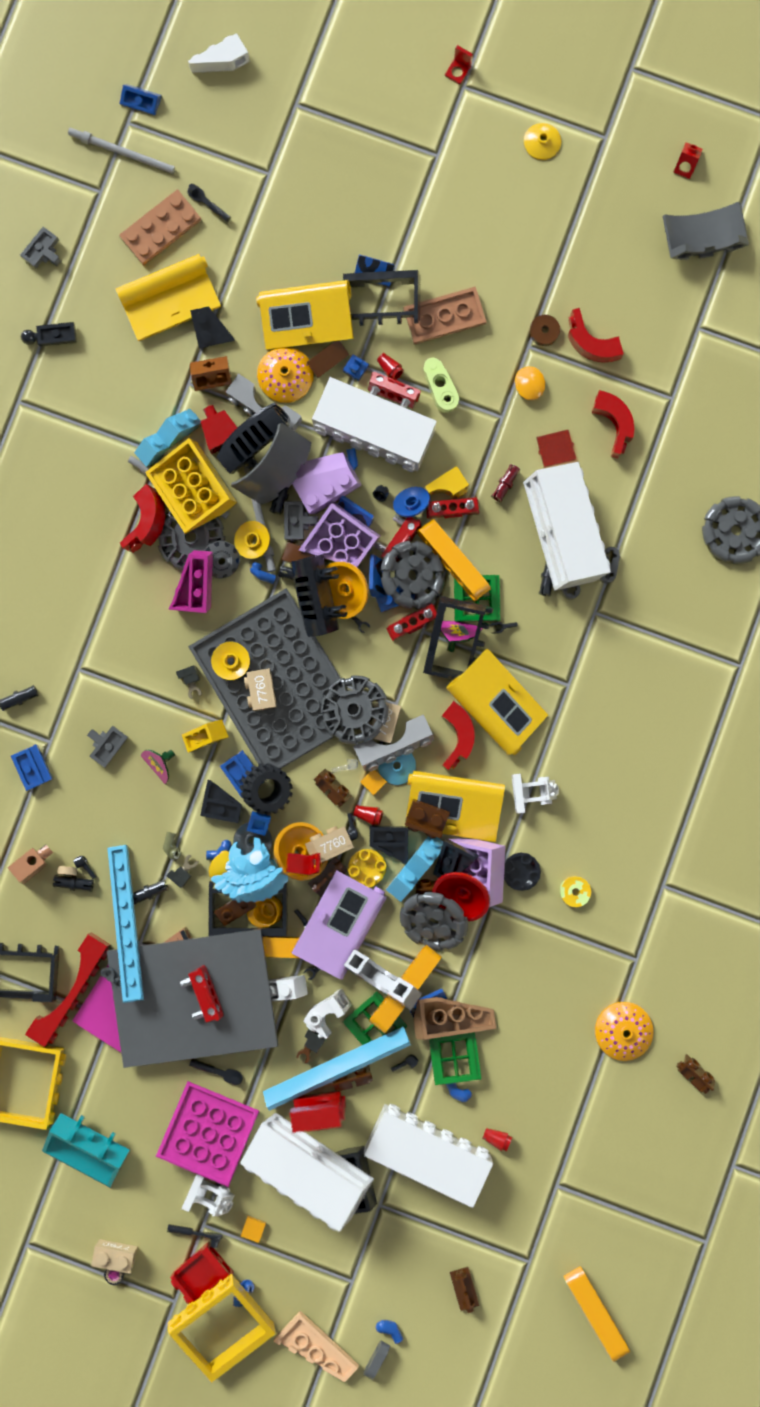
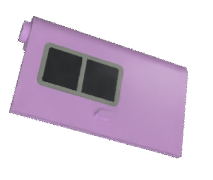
[292,870,387,980]

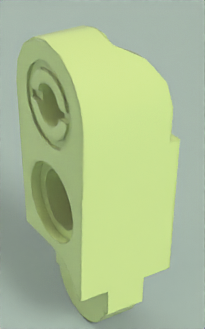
[423,357,459,413]

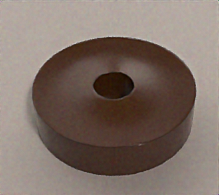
[529,314,560,346]

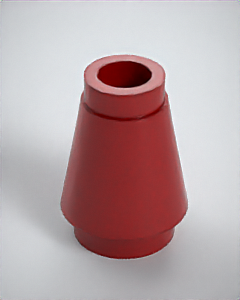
[377,353,404,380]
[354,805,383,826]
[482,1128,512,1152]

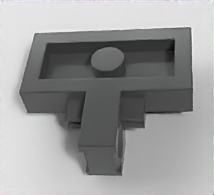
[20,227,62,269]
[284,501,319,541]
[87,726,128,768]

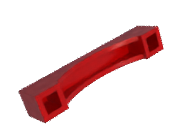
[25,932,111,1047]

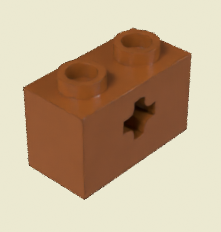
[190,356,232,391]

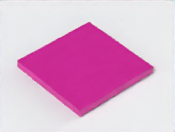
[72,964,121,1052]
[155,1081,259,1187]

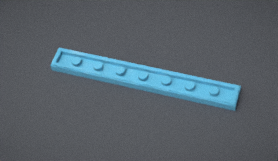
[107,845,144,1003]
[263,1026,411,1111]

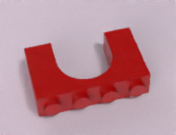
[290,1091,346,1133]

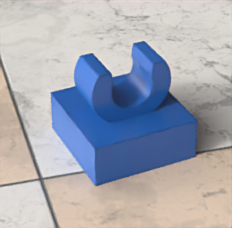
[343,354,369,381]
[247,811,271,836]

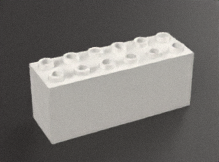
[312,377,437,472]
[523,462,610,591]
[364,1104,493,1208]
[240,1113,374,1232]

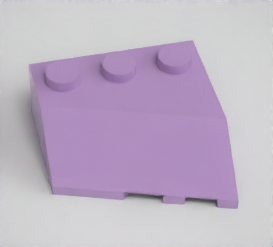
[292,452,362,515]
[299,503,381,567]
[445,838,505,907]

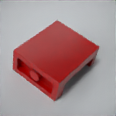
[170,1241,234,1305]

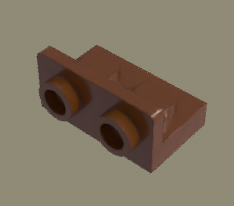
[405,799,450,838]

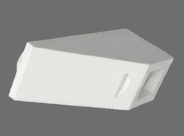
[188,33,249,73]
[269,975,308,1001]

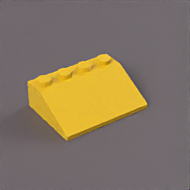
[145,438,237,534]

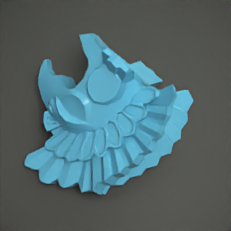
[211,837,288,903]

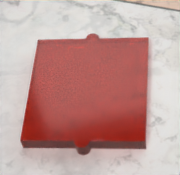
[536,429,576,468]

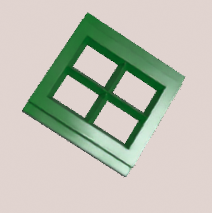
[454,575,500,622]
[342,991,408,1045]
[429,1032,482,1085]

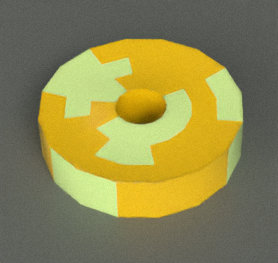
[560,876,591,907]

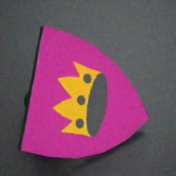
[440,621,483,652]
[140,750,175,784]

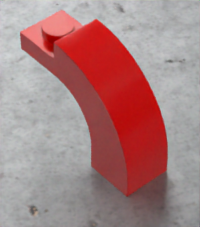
[568,308,624,363]
[591,390,635,459]
[120,484,165,553]
[441,701,475,770]

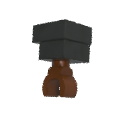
[296,1029,325,1063]

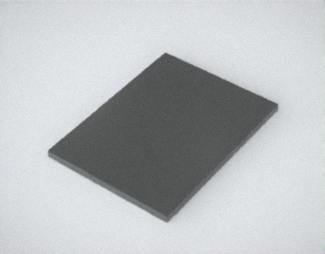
[188,588,359,769]
[107,929,278,1068]

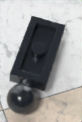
[21,322,77,347]

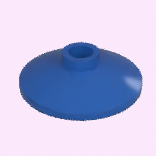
[393,487,430,517]

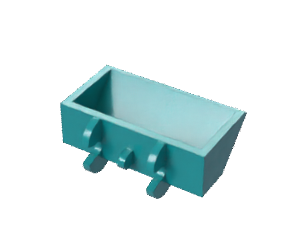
[42,1113,129,1188]

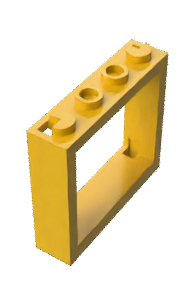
[0,1037,66,1130]
[168,1274,276,1382]

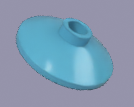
[378,753,416,785]

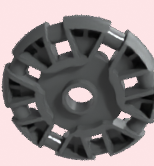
[702,496,760,564]
[158,511,225,571]
[381,541,445,609]
[321,675,389,745]
[400,892,468,951]

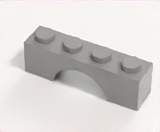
[226,374,302,431]
[353,715,434,772]
[344,949,422,1010]

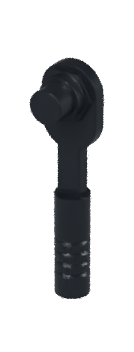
[187,183,231,223]
[189,1059,243,1085]
[167,1224,223,1248]

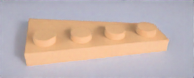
[273,1311,359,1382]

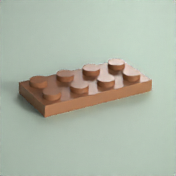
[119,189,201,266]
[403,286,486,345]

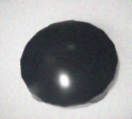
[504,852,541,891]

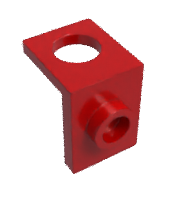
[445,45,473,85]
[673,142,703,179]
[286,853,321,876]

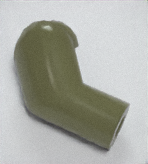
[163,832,181,860]

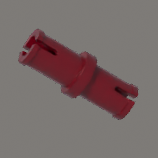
[491,464,520,502]

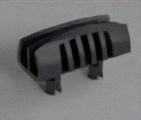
[217,402,291,474]
[291,554,348,637]

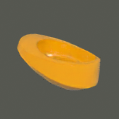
[515,366,545,401]
[247,896,283,928]

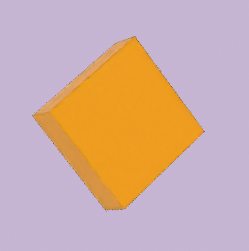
[360,770,387,795]
[241,1216,266,1243]

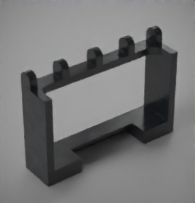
[343,270,421,326]
[423,596,493,680]
[208,881,288,936]
[0,943,60,1002]

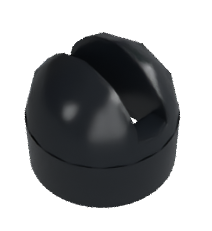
[373,485,389,502]

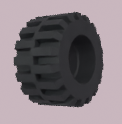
[240,763,293,815]

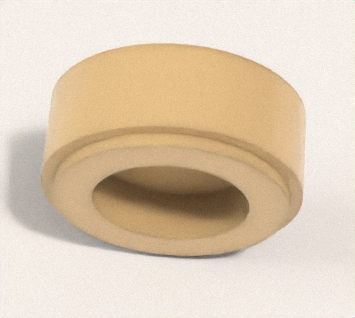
[57,866,78,876]

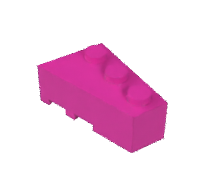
[168,550,213,613]

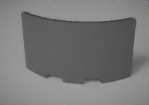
[663,202,749,260]
[231,423,312,505]

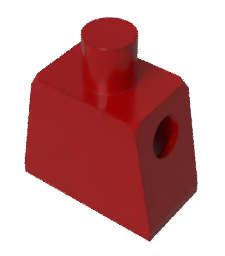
[201,405,238,455]

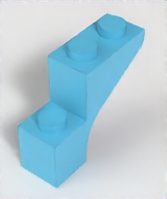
[134,409,201,467]
[386,837,443,902]

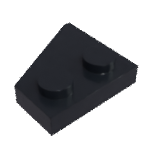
[190,306,235,348]
[200,780,242,823]
[370,826,408,864]
[433,839,479,878]

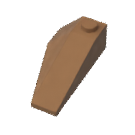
[414,997,496,1040]

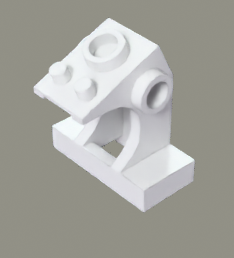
[511,774,559,813]
[303,988,352,1039]
[182,1174,235,1216]

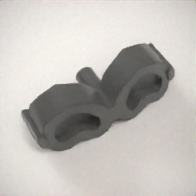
[100,968,122,991]

